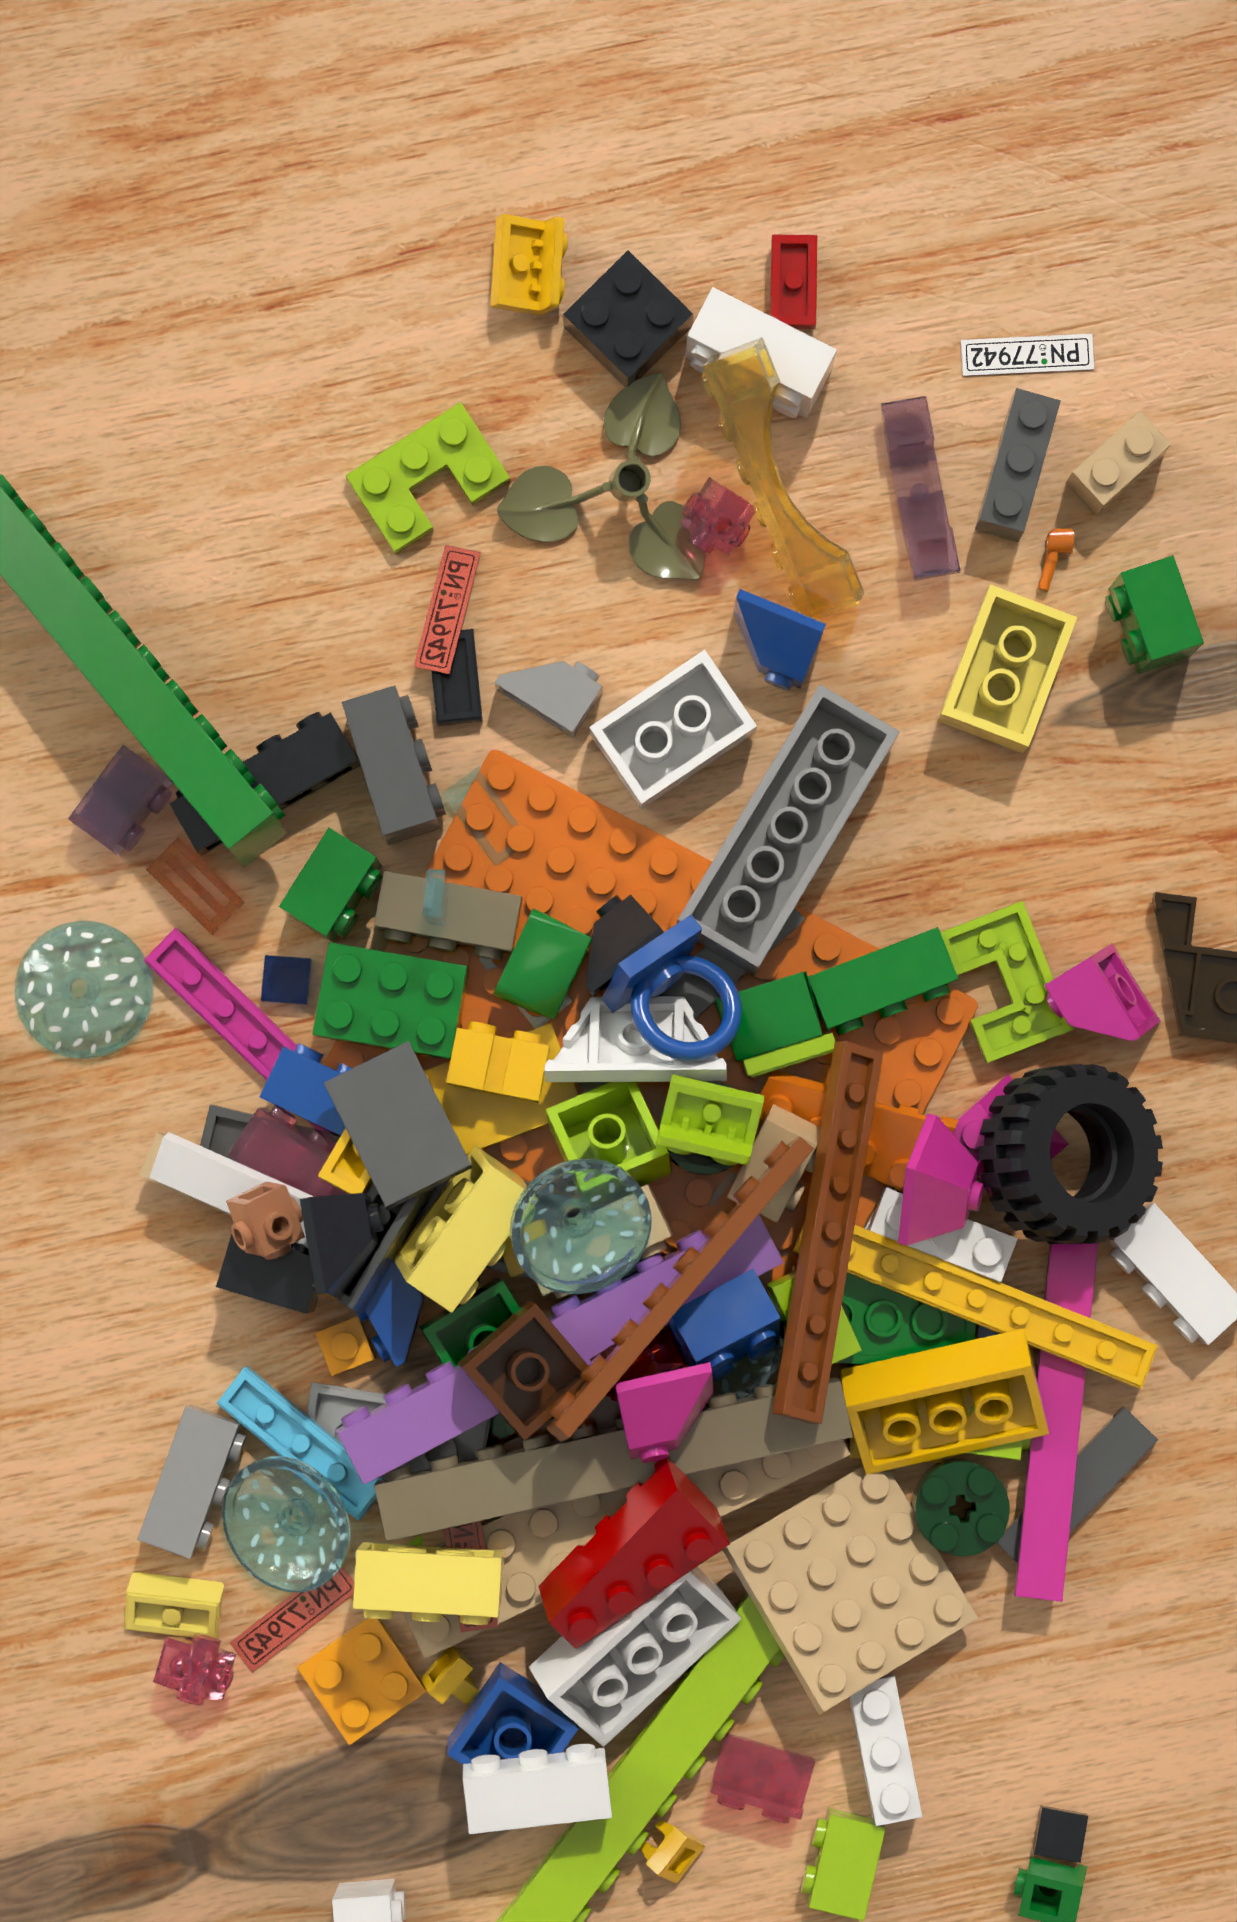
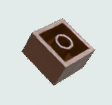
[457,1301,588,1441]

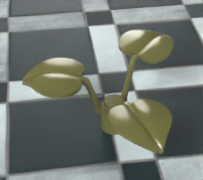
[497,373,705,580]

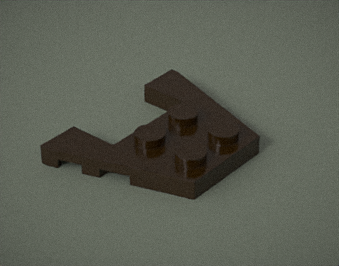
[1152,892,1237,1044]

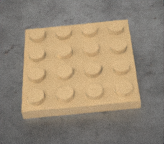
[722,1466,978,1715]

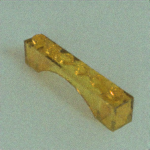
[702,337,864,620]

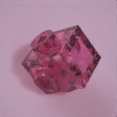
[680,477,758,555]
[153,1633,236,1706]

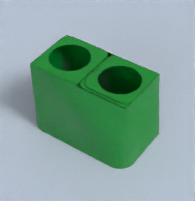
[493,908,592,1021]
[714,971,823,1062]

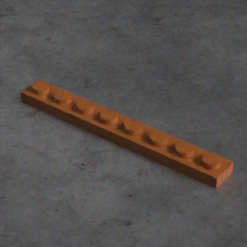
[772,1041,883,1424]
[546,1136,814,1442]

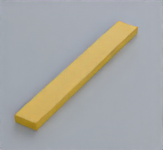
[793,1224,1158,1389]

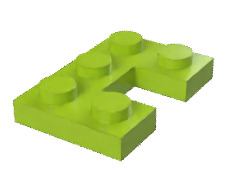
[345,402,510,555]
[940,901,1074,1064]

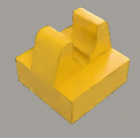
[420,1646,479,1705]
[640,1820,706,1884]

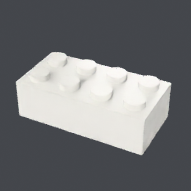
[529,1567,741,1747]

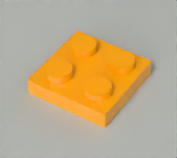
[297,1618,427,1745]

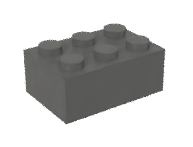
[342,685,446,845]

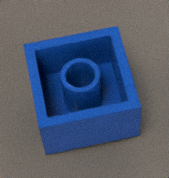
[669,1269,781,1381]
[447,1662,579,1765]

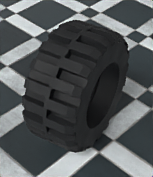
[978,1064,1163,1244]

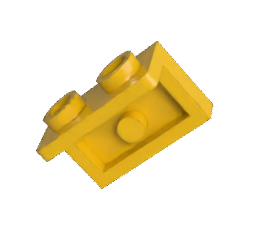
[490,214,568,316]

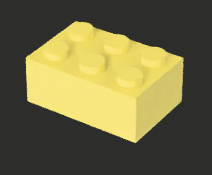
[937,584,1077,753]
[393,1145,536,1313]
[353,1542,505,1625]

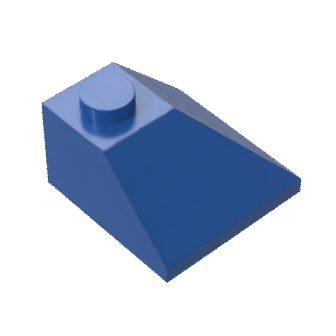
[733,589,826,691]

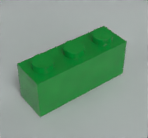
[808,927,958,1036]

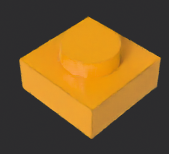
[315,1316,376,1376]

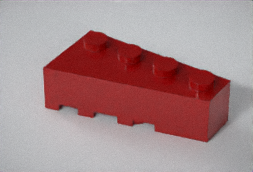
[538,1458,730,1649]

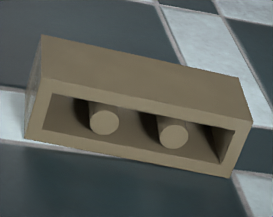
[374,871,523,960]

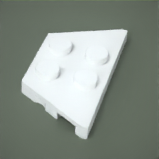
[544,996,727,1082]

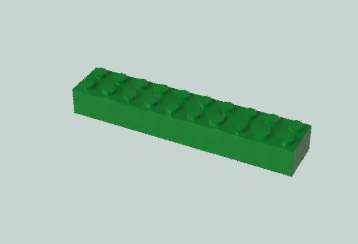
[0,474,287,868]

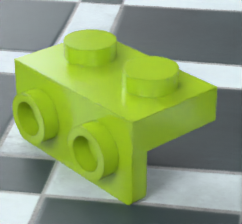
[656,1074,764,1166]

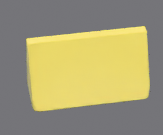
[125,1572,224,1641]

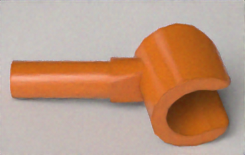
[1038,528,1074,591]

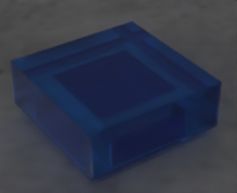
[261,955,312,1005]

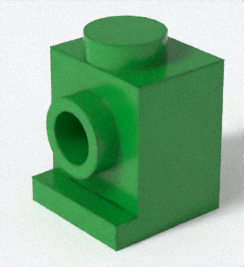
[1013,1857,1087,1922]

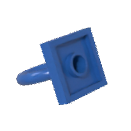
[602,915,742,1061]

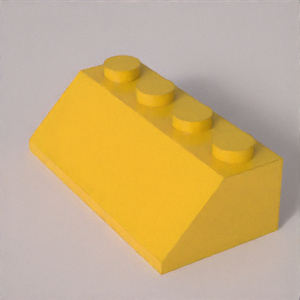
[840,1329,1049,1475]

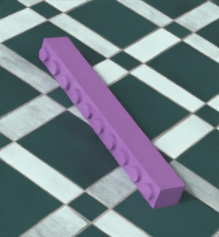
[335,1213,784,1485]

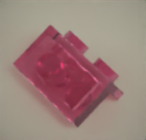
[710,1733,816,1823]

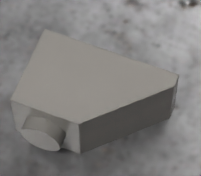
[495,661,603,738]

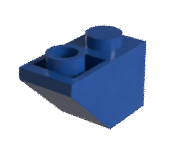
[355,1261,425,1367]

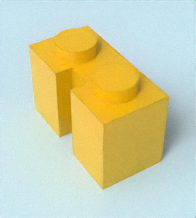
[446,1021,550,1102]

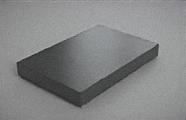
[324,1041,472,1210]

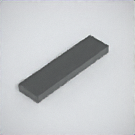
[996,1406,1158,1562]

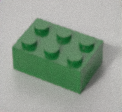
[312,942,469,1060]

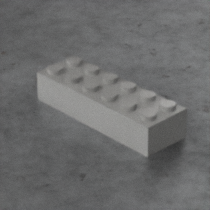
[676,685,900,976]

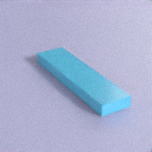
[216,1366,384,1521]

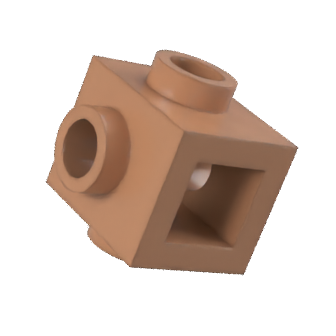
[226,1181,305,1260]

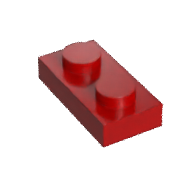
[770,234,818,329]

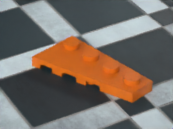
[759,1070,958,1193]

